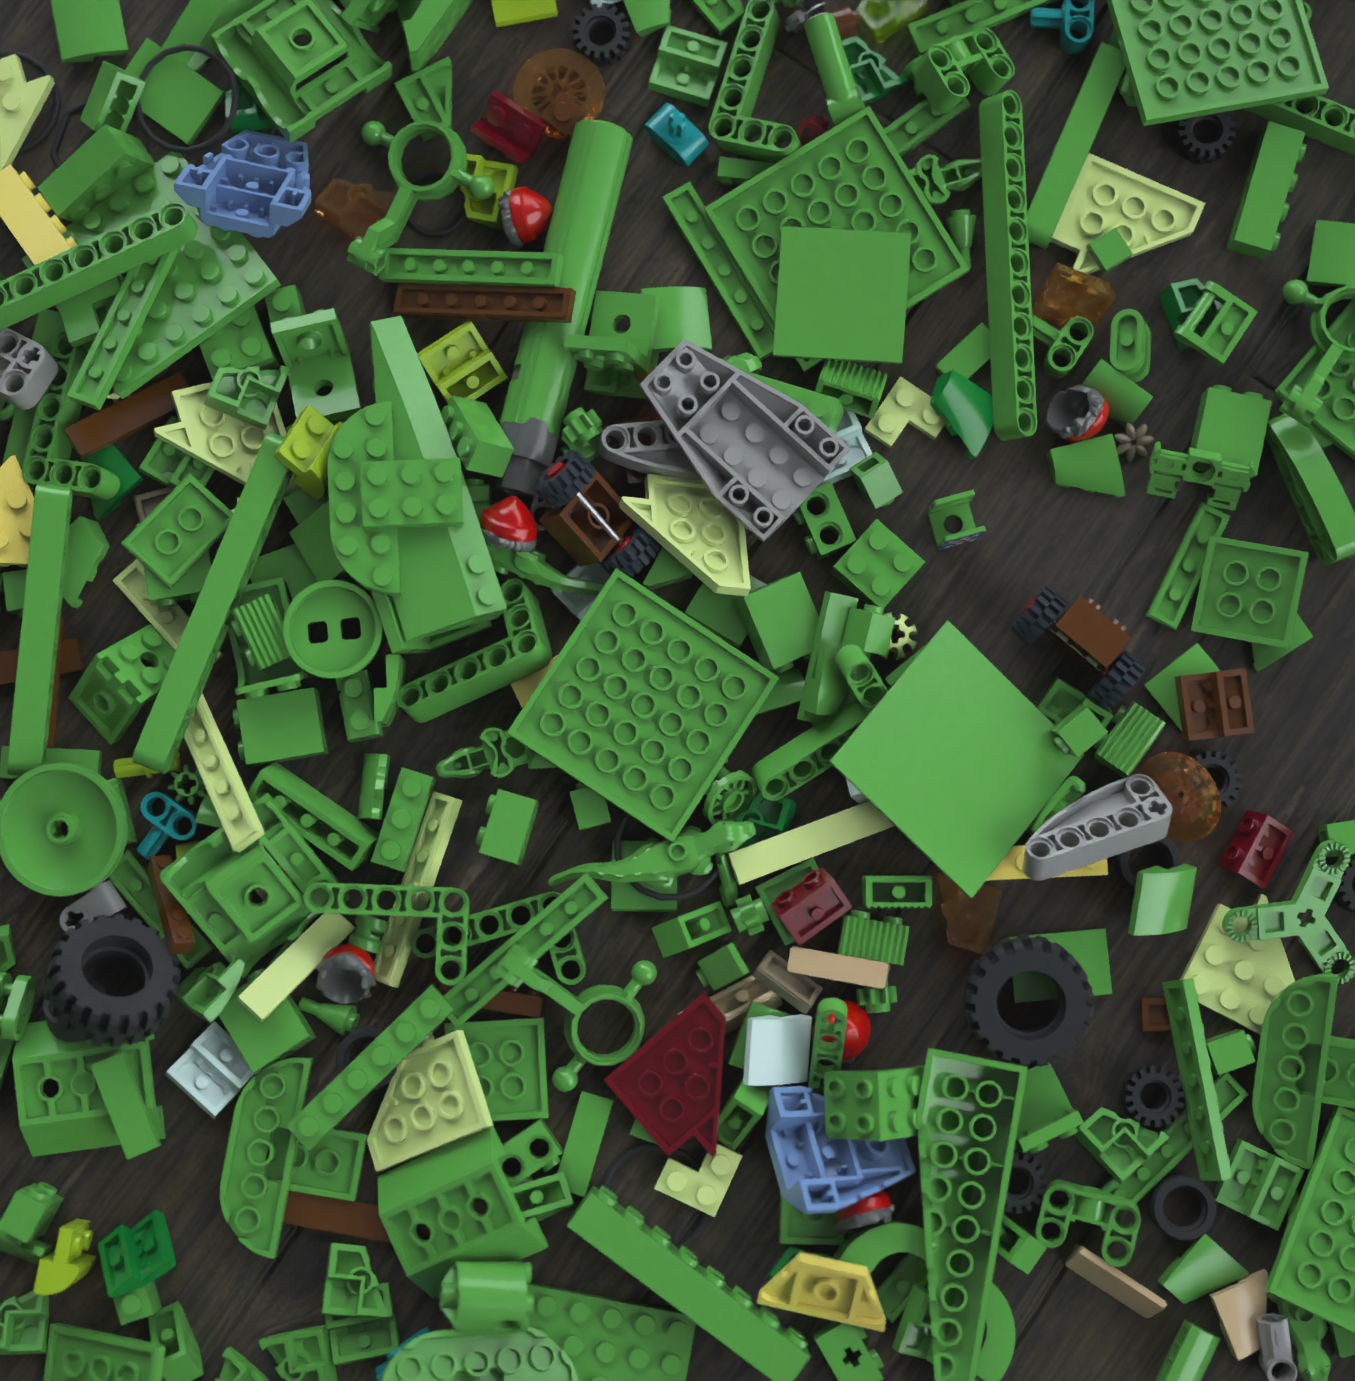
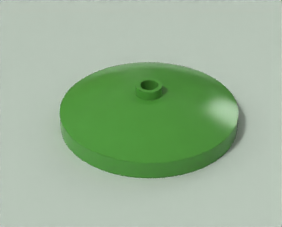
[0,763,128,896]

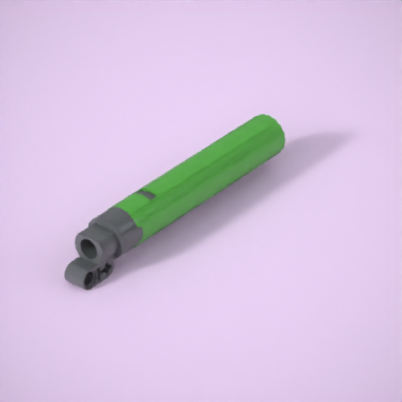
[493,119,633,533]

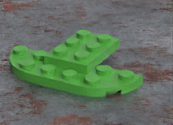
[328,401,464,596]
[1252,974,1355,1170]
[220,1057,368,1259]
[380,1327,578,1381]

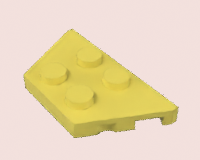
[0,455,34,568]
[757,1252,886,1332]

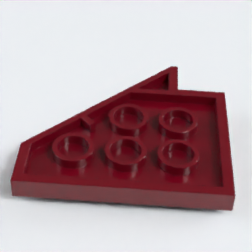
[604,992,726,1157]

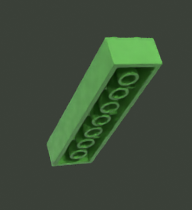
[567,1185,810,1381]

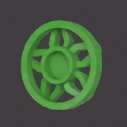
[702,770,757,825]

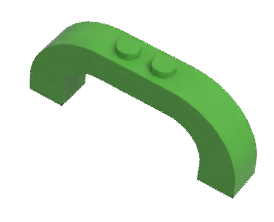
[832,1220,1016,1381]

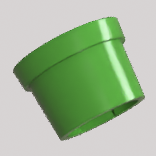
[283,580,383,678]

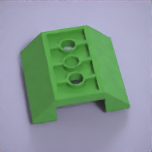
[12,1021,166,1157]
[378,1126,549,1298]

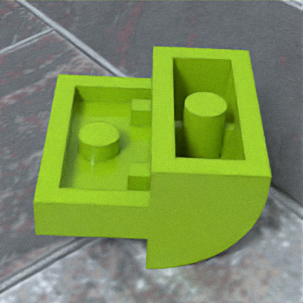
[417,320,508,404]
[273,404,343,500]
[33,1218,97,1295]

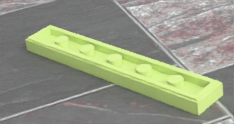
[184,693,265,852]
[374,791,463,988]
[727,801,895,885]

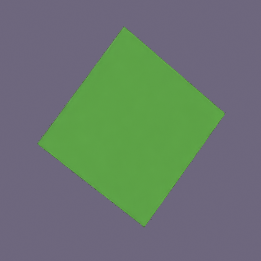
[829,620,1084,899]

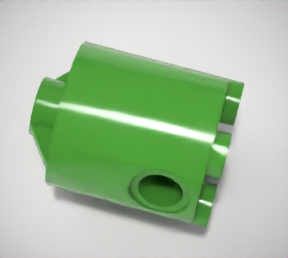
[439,1261,534,1332]

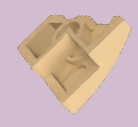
[1209,1269,1268,1360]

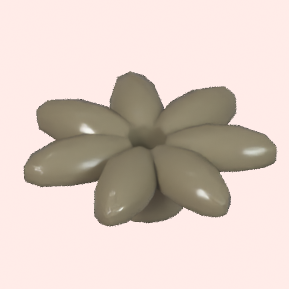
[1114,423,1154,462]

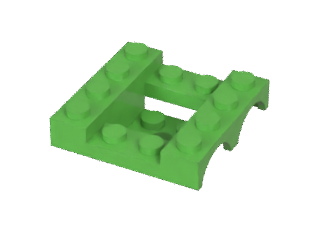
[211,0,392,144]
[160,793,350,978]

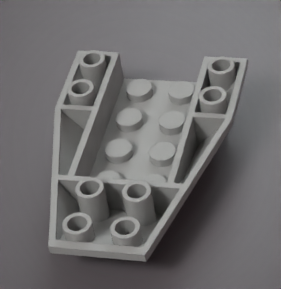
[640,339,851,542]

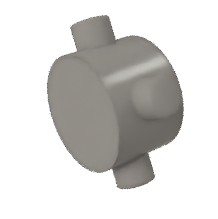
[785,10,807,33]

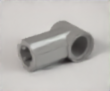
[1256,1313,1297,1381]

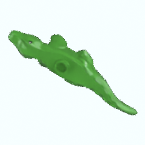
[909,154,982,204]
[483,535,605,595]
[436,728,535,778]
[548,821,756,889]
[1267,1189,1331,1381]

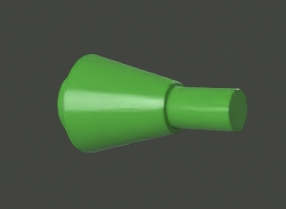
[945,209,977,269]
[298,997,360,1037]

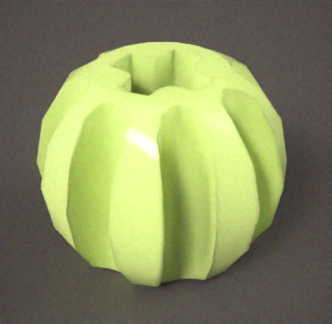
[879,612,918,660]

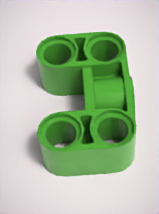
[913,27,1015,114]
[1036,1179,1141,1267]

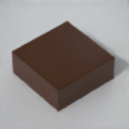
[1139,997,1171,1031]

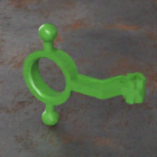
[347,120,494,276]
[1279,279,1355,427]
[494,943,657,1092]

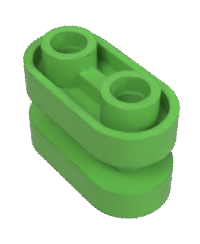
[1110,309,1151,382]
[0,972,37,1041]

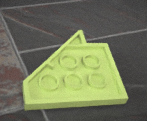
[0,54,55,171]
[1050,153,1205,280]
[154,369,301,498]
[619,473,751,596]
[1180,894,1295,1035]
[367,1030,493,1172]

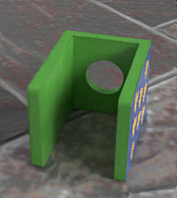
[927,490,986,551]

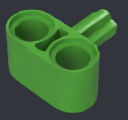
[1032,316,1094,379]

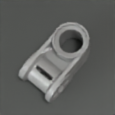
[60,880,128,932]

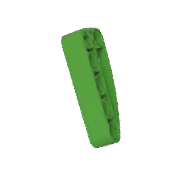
[1265,414,1355,566]

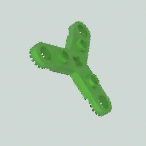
[1222,840,1355,984]

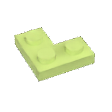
[864,376,945,448]
[654,1143,742,1217]

